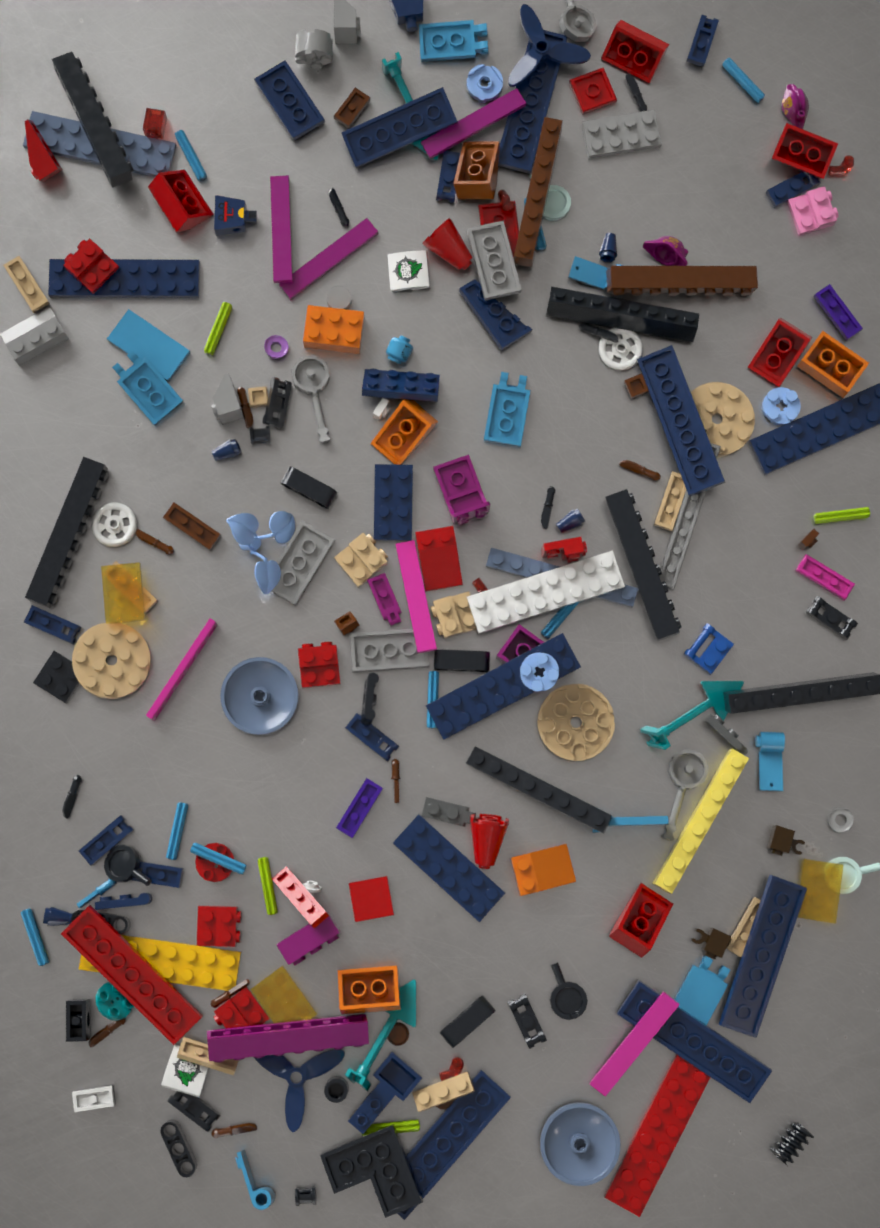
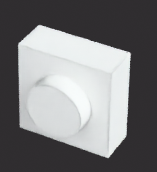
[373,398,391,421]

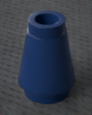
[599,233,617,262]
[212,439,241,461]
[556,509,585,533]
[43,907,73,926]

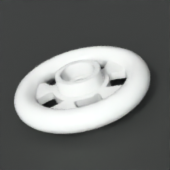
[599,328,643,371]
[92,502,137,547]

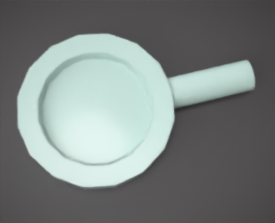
[529,174,571,221]
[824,857,880,894]

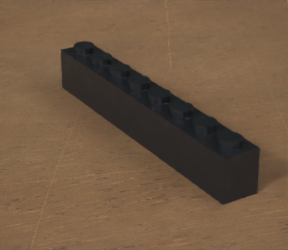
[52,51,134,188]
[546,286,699,342]
[25,456,109,608]
[605,489,682,641]
[723,672,880,714]

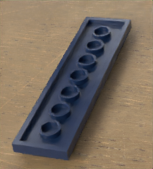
[498,30,568,174]
[48,259,200,298]
[637,345,726,497]
[749,383,880,475]
[425,633,581,740]
[719,875,807,1038]
[617,980,772,1103]
[375,1070,511,1220]

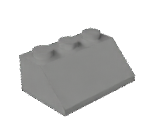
[1,306,69,366]

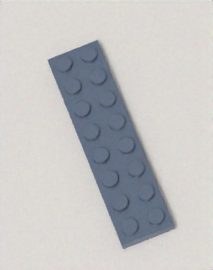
[23,111,177,177]

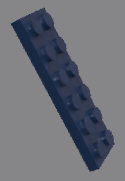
[341,87,458,168]
[393,814,505,922]

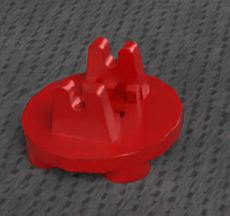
[195,843,234,882]

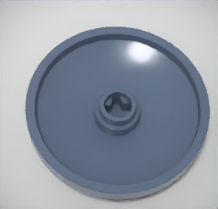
[220,657,299,735]
[540,1103,621,1186]

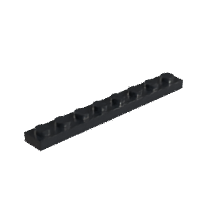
[466,746,613,834]

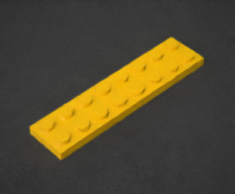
[79,935,241,991]

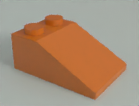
[370,399,439,465]
[510,844,576,896]

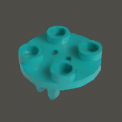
[95,982,134,1021]

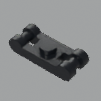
[262,377,292,429]
[806,596,858,640]
[361,673,379,726]
[508,994,547,1049]
[167,1091,221,1132]

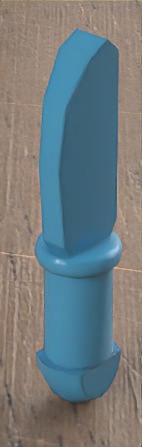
[77,879,116,908]

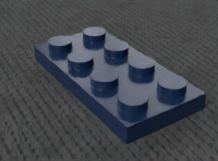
[254,60,325,141]
[362,368,440,402]
[374,464,413,541]

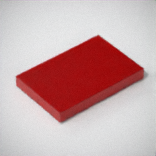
[478,201,519,257]

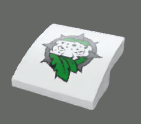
[388,250,431,292]
[161,1044,209,1097]

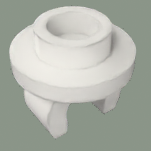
[302,881,321,897]

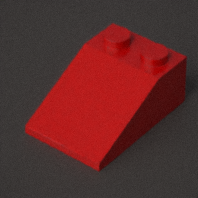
[748,318,813,387]
[415,526,463,592]
[609,883,673,958]

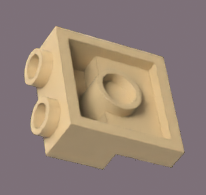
[334,532,388,588]
[430,591,477,639]

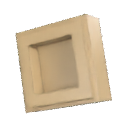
[248,386,268,408]

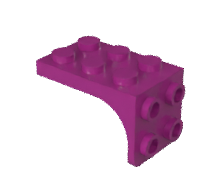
[433,454,490,525]

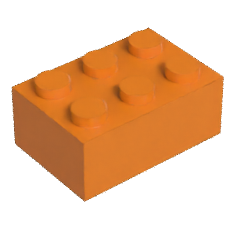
[303,305,365,354]
[797,331,869,398]
[338,966,401,1014]

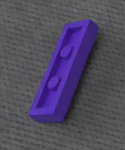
[813,284,863,341]
[336,778,383,838]

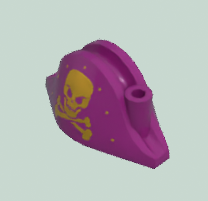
[781,84,809,129]
[643,236,688,266]

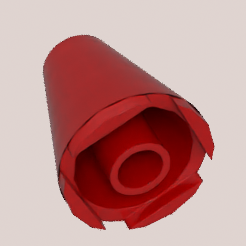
[422,218,473,271]
[470,814,509,869]

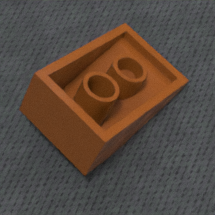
[453,141,500,199]

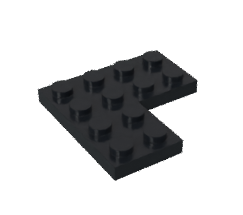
[320,1124,423,1218]

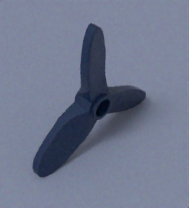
[508,4,591,87]
[255,1049,345,1132]

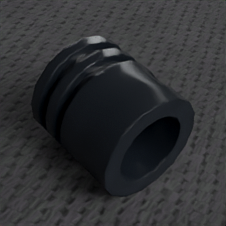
[324,1076,349,1103]

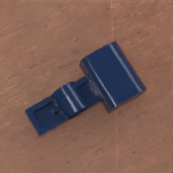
[348,1052,422,1134]

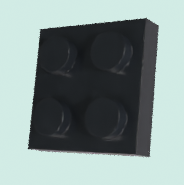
[33,651,79,704]

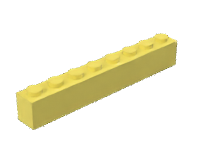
[652,748,749,894]

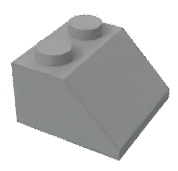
[334,0,361,44]
[211,373,244,425]

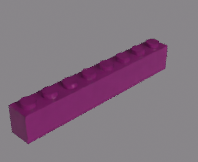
[207,1014,369,1062]

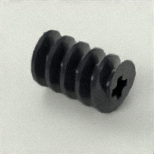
[770,1123,814,1166]

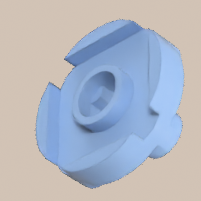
[466,64,503,103]
[762,387,801,426]
[520,652,559,692]

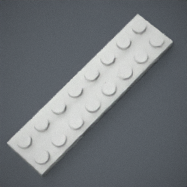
[467,550,625,634]

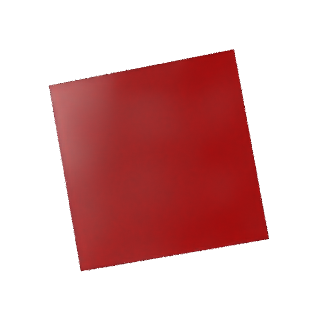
[569,67,617,115]
[349,876,394,922]

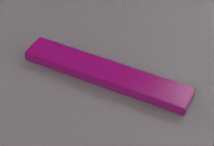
[421,88,526,159]
[270,175,293,283]
[279,218,379,300]

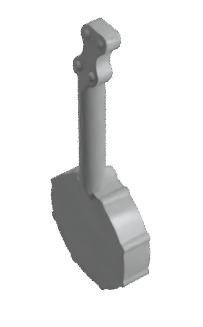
[559,0,597,42]
[291,355,330,443]
[663,749,709,841]

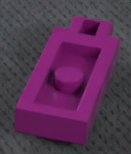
[367,573,402,626]

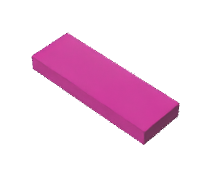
[795,554,855,601]

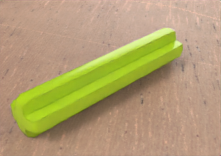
[204,302,232,355]
[814,507,870,524]
[257,857,278,915]
[361,1120,420,1136]

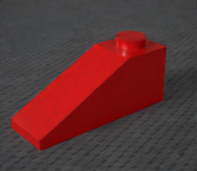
[25,119,63,182]

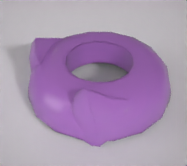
[264,335,289,360]

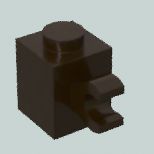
[767,825,805,856]
[691,928,731,959]

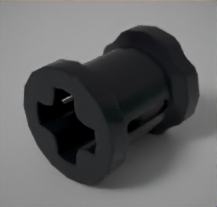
[250,426,270,444]
[295,1186,316,1206]

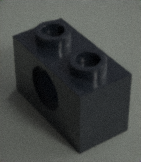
[66,999,90,1042]

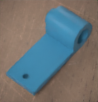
[568,256,624,291]
[755,732,785,791]
[235,1150,275,1210]

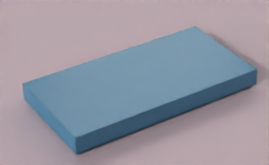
[107,309,190,382]

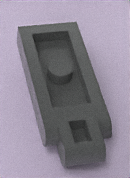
[706,714,748,755]
[422,797,476,827]

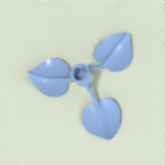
[226,511,295,594]

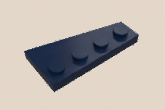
[459,279,533,351]

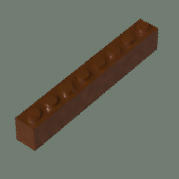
[514,117,563,267]
[606,266,758,296]

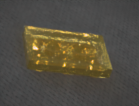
[101,562,145,624]
[798,859,844,924]
[250,966,317,1023]

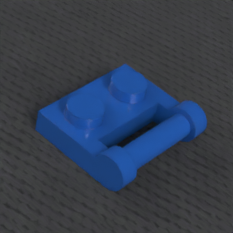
[684,623,734,675]

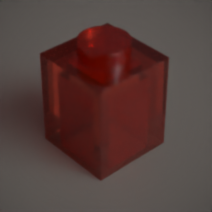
[143,108,167,139]

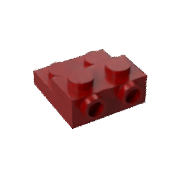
[64,238,119,294]
[541,537,587,563]
[298,642,341,688]
[197,906,241,947]
[213,987,270,1029]

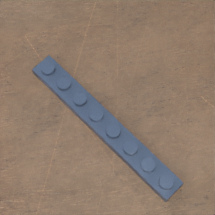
[486,548,638,608]

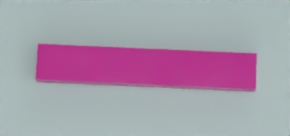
[396,540,437,654]
[146,618,218,721]
[590,991,679,1097]

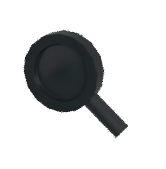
[104,845,152,886]
[550,962,588,1020]

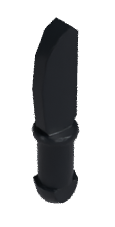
[625,75,647,112]
[329,188,349,227]
[579,323,618,343]
[541,486,556,529]
[62,775,82,819]

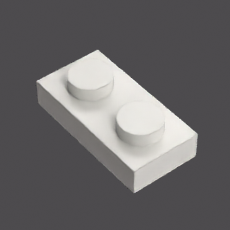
[72,1085,115,1112]

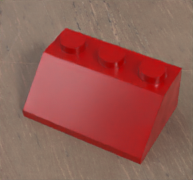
[601,20,670,83]
[772,123,838,179]
[148,169,214,232]

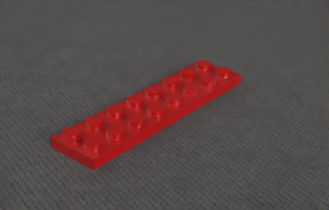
[61,905,203,1045]
[604,1054,711,1217]

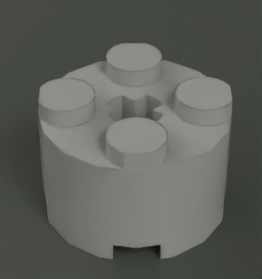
[295,29,333,69]

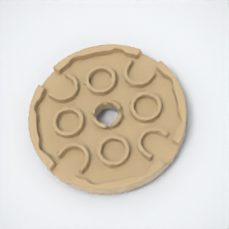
[691,382,755,457]
[72,622,151,699]
[537,684,615,761]

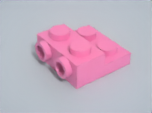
[787,186,838,236]

